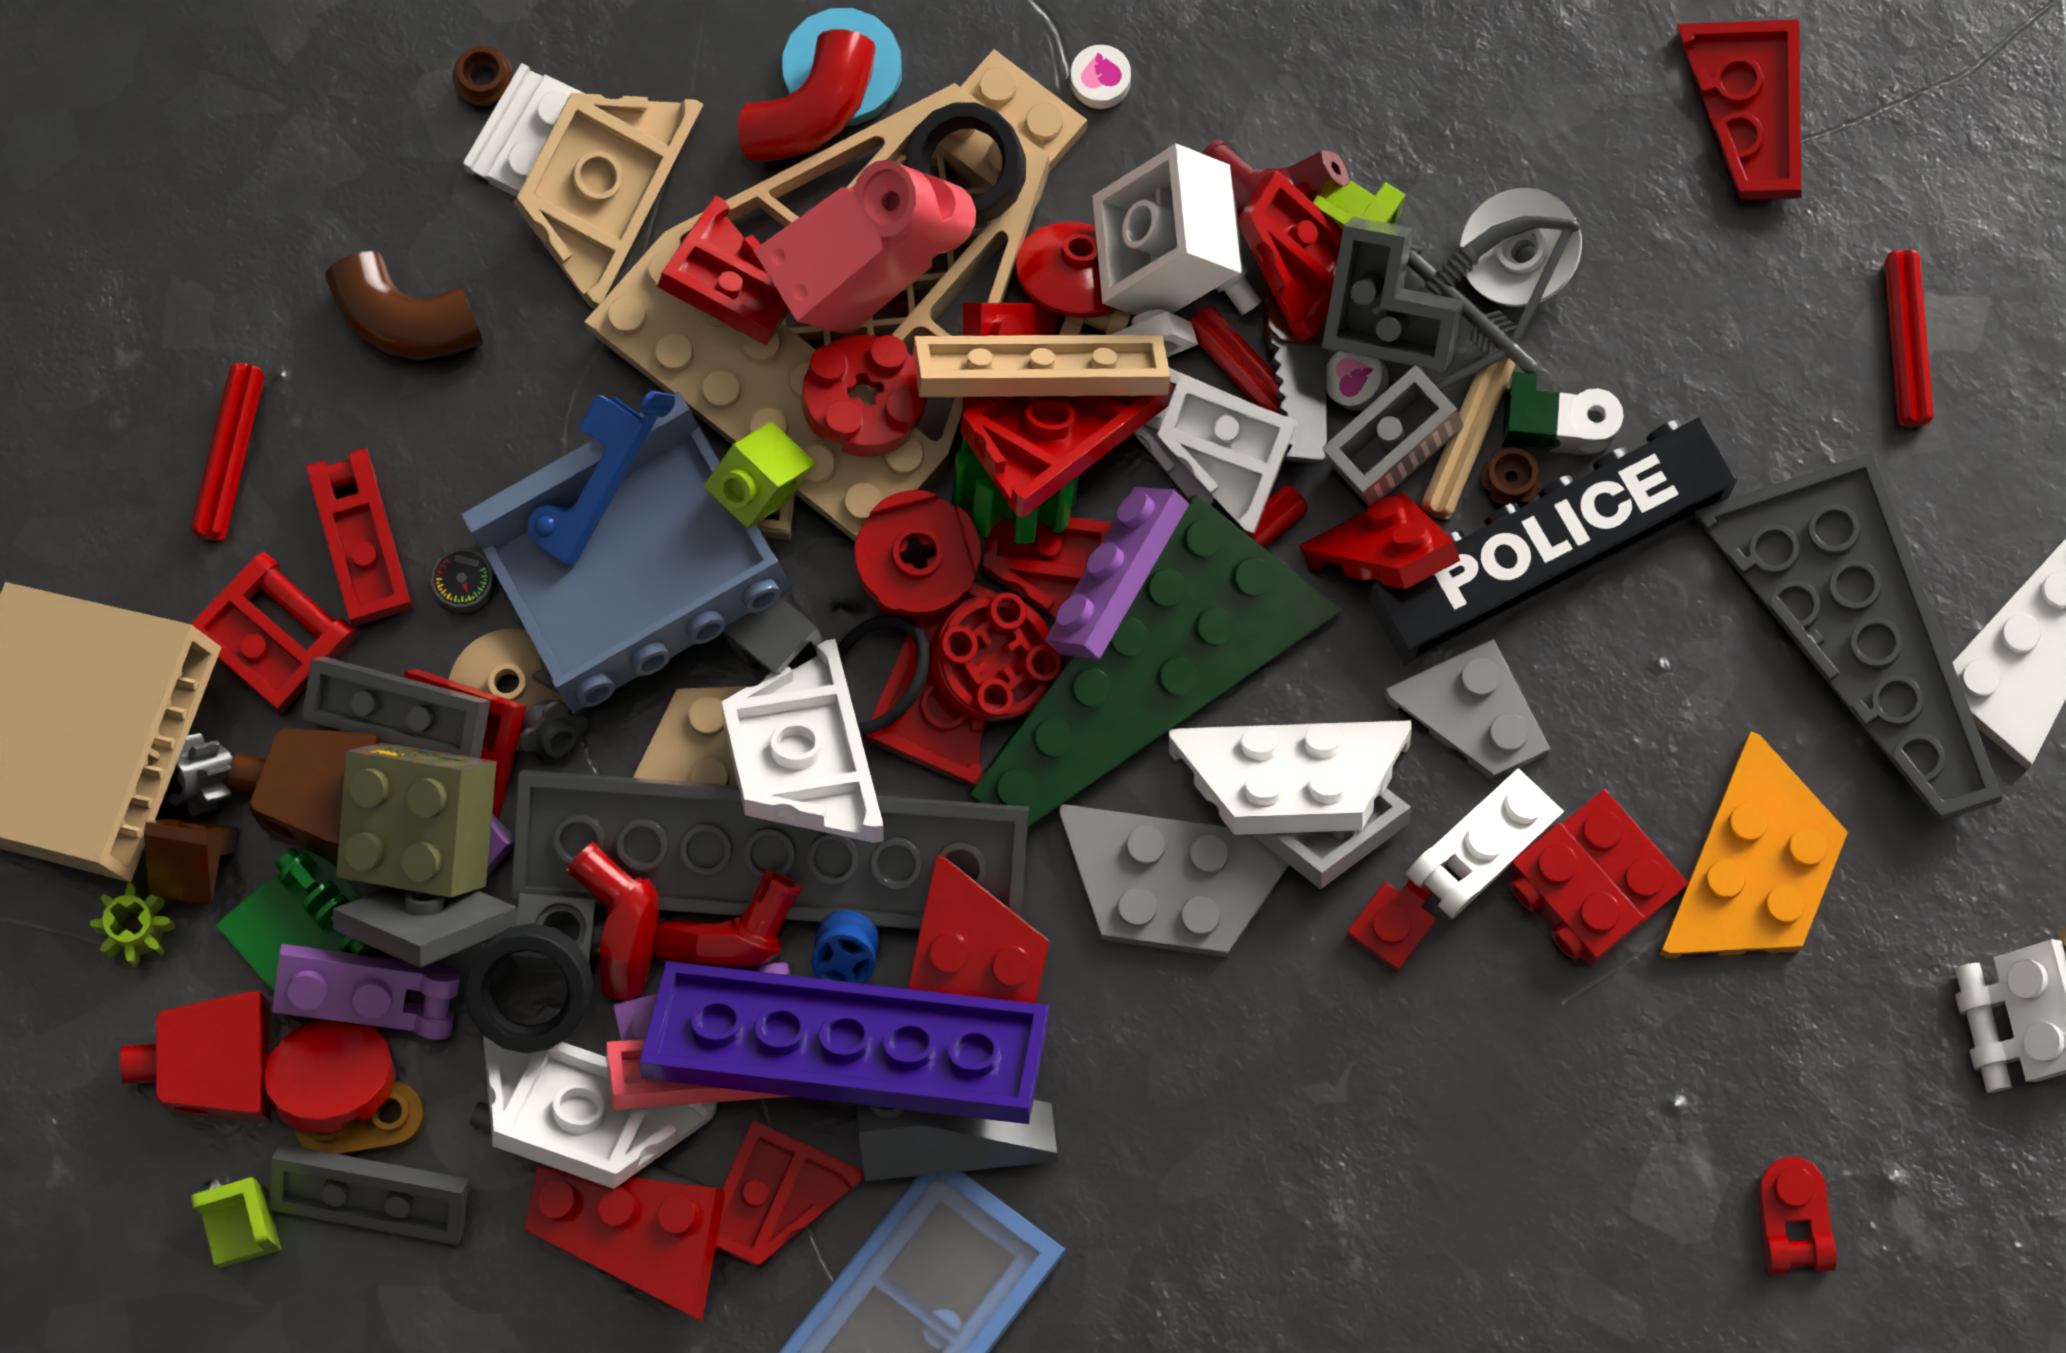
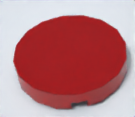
[263,1019,396,1133]

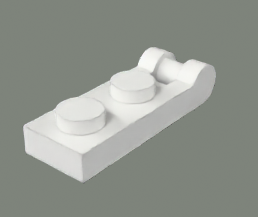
[1405,769,1564,919]

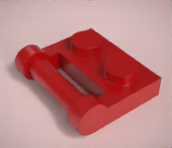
[191,552,358,715]

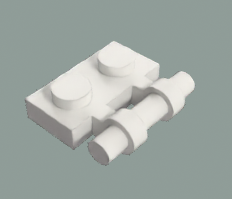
[1955,939,2066,1093]

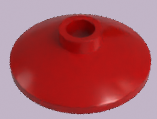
[1015,222,1117,318]

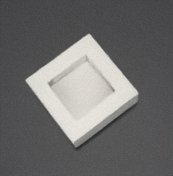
[1113,309,1198,357]

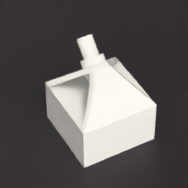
[1092,143,1261,316]

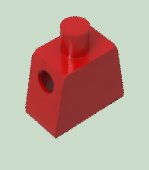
[120,991,271,1123]

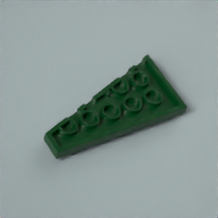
[967,495,1342,827]

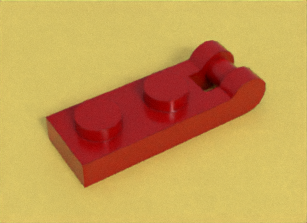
[307,448,413,627]

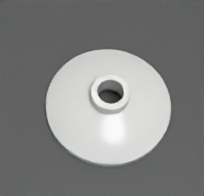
[1460,188,1582,307]

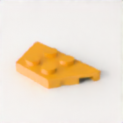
[1659,731,1848,958]

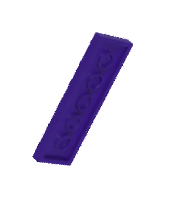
[639,961,1049,1124]

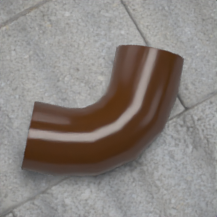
[325,251,483,361]

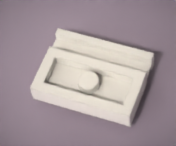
[463,63,585,197]

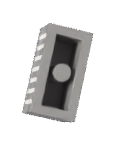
[1322,365,1464,507]

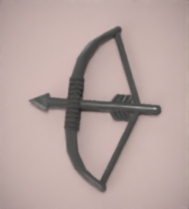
[1382,216,1580,391]

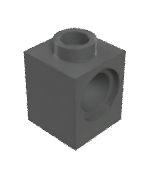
[512,893,606,975]

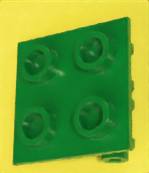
[215,848,378,1019]

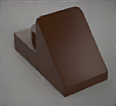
[144,817,239,905]

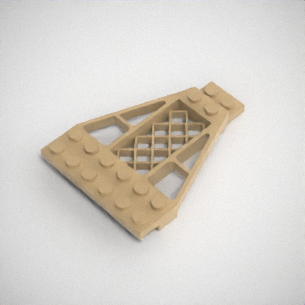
[584,49,1088,542]

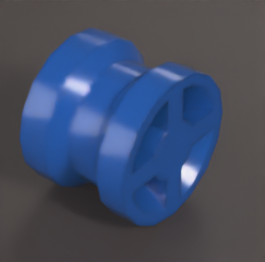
[811,910,879,984]

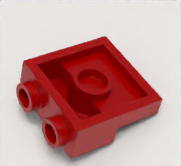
[1507,788,1689,968]

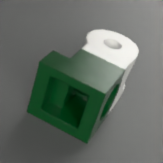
[1501,372,1624,455]

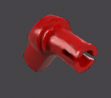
[566,842,659,1001]
[654,870,802,969]

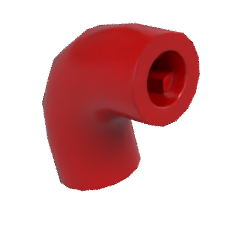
[738,29,876,163]

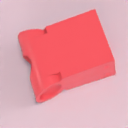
[753,160,976,335]

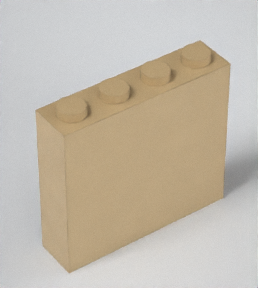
[0,582,221,883]

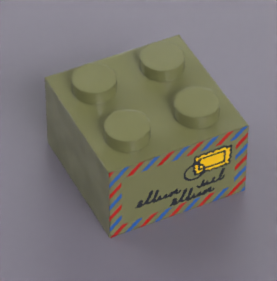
[336,742,497,898]

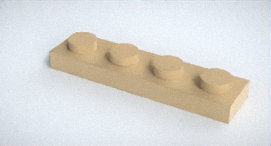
[913,335,1171,398]

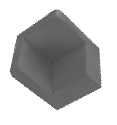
[722,597,824,675]

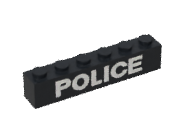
[1368,417,1738,666]

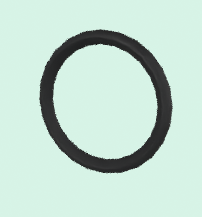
[837,614,930,736]

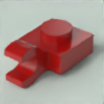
[1346,867,1448,973]

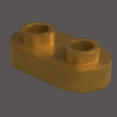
[295,1081,426,1157]

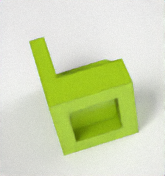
[1313,180,1406,229]
[190,1177,282,1268]

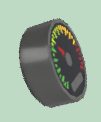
[431,548,495,613]

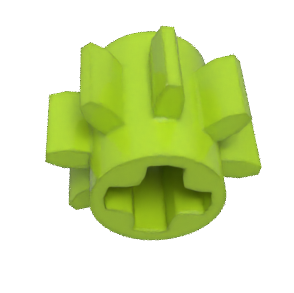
[90,883,175,967]

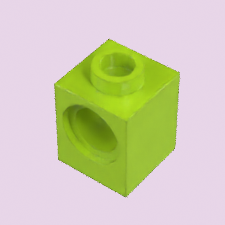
[703,421,816,529]

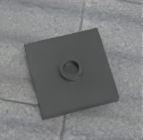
[333,887,517,968]

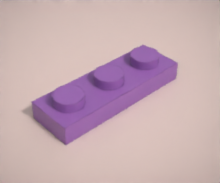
[1044,487,1189,659]

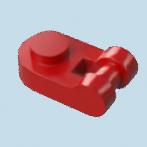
[1758,1156,1836,1275]

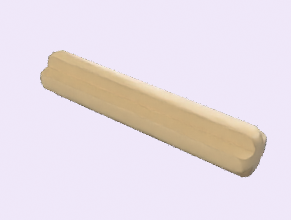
[1421,348,1515,520]

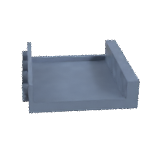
[461,391,793,713]

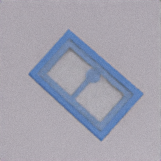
[778,1171,1067,1353]

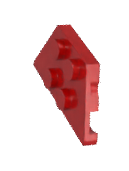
[960,385,1173,518]
[907,855,1049,1004]

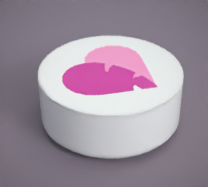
[1070,45,1131,109]
[1326,351,1389,411]

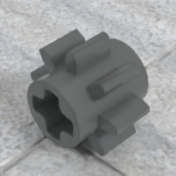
[164,733,233,816]

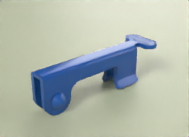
[527,391,675,565]

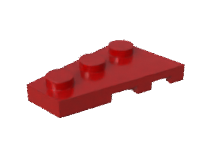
[1677,19,1802,200]
[862,582,995,788]
[525,1166,725,1321]

